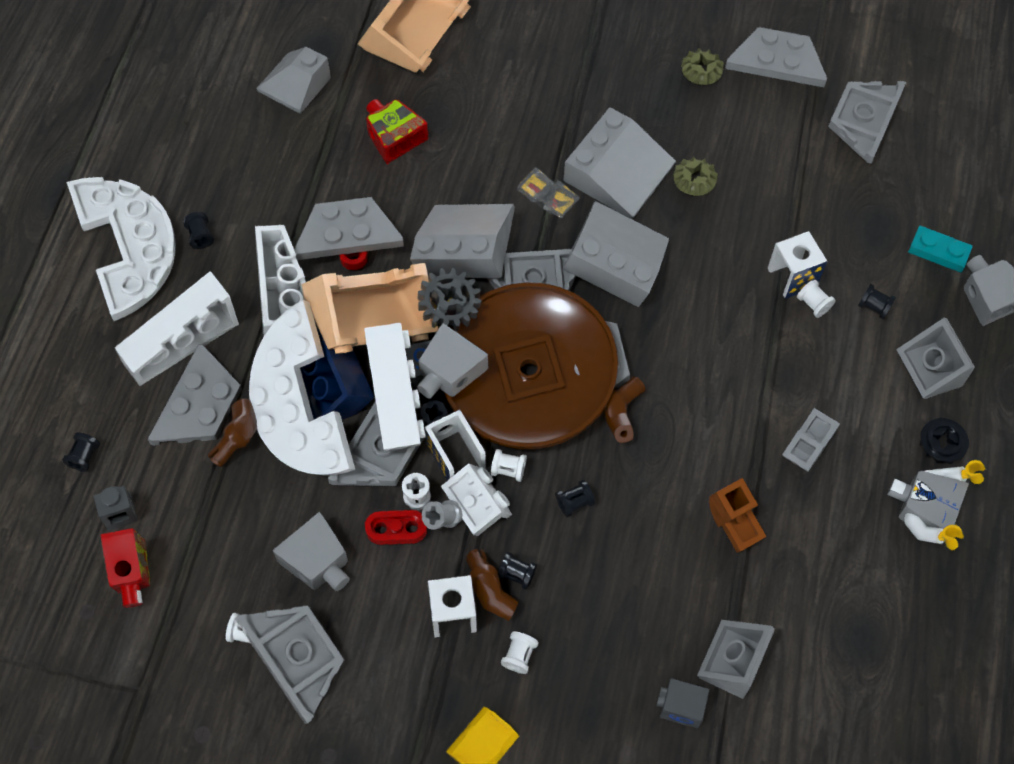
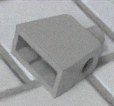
[964,255,1014,326]
[417,323,488,398]
[273,512,350,591]

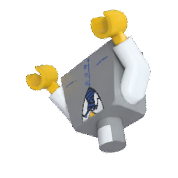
[887,460,985,550]

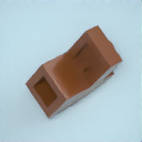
[709,478,766,553]

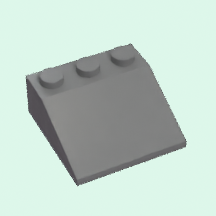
[564,107,676,220]
[563,201,669,307]
[410,204,515,278]

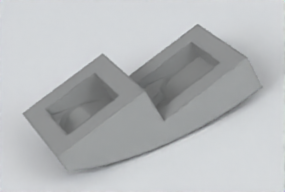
[782,408,840,472]

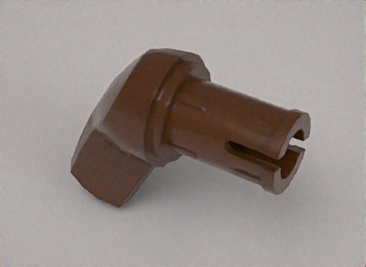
[604,376,646,443]
[207,399,257,467]
[466,549,518,621]

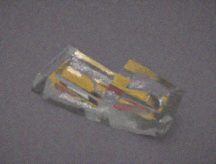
[517,167,579,218]

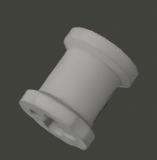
[422,500,462,530]

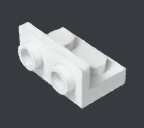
[441,463,512,536]

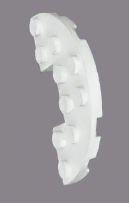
[67,177,176,321]
[249,300,355,475]

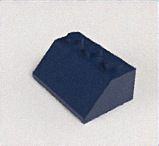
[300,323,375,420]

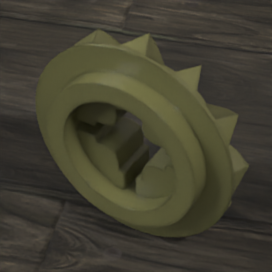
[682,48,724,85]
[674,156,718,196]

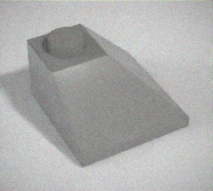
[257,47,331,114]

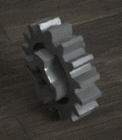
[417,268,481,331]

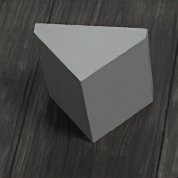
[896,317,975,399]
[697,620,775,699]

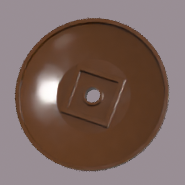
[444,282,618,449]

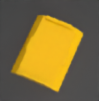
[446,707,519,764]

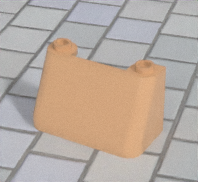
[358,0,471,73]
[301,263,439,354]

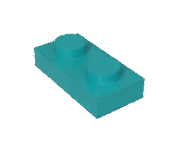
[908,225,973,273]

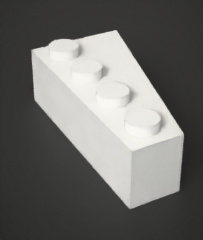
[255,225,316,336]
[115,271,239,386]
[364,323,425,451]

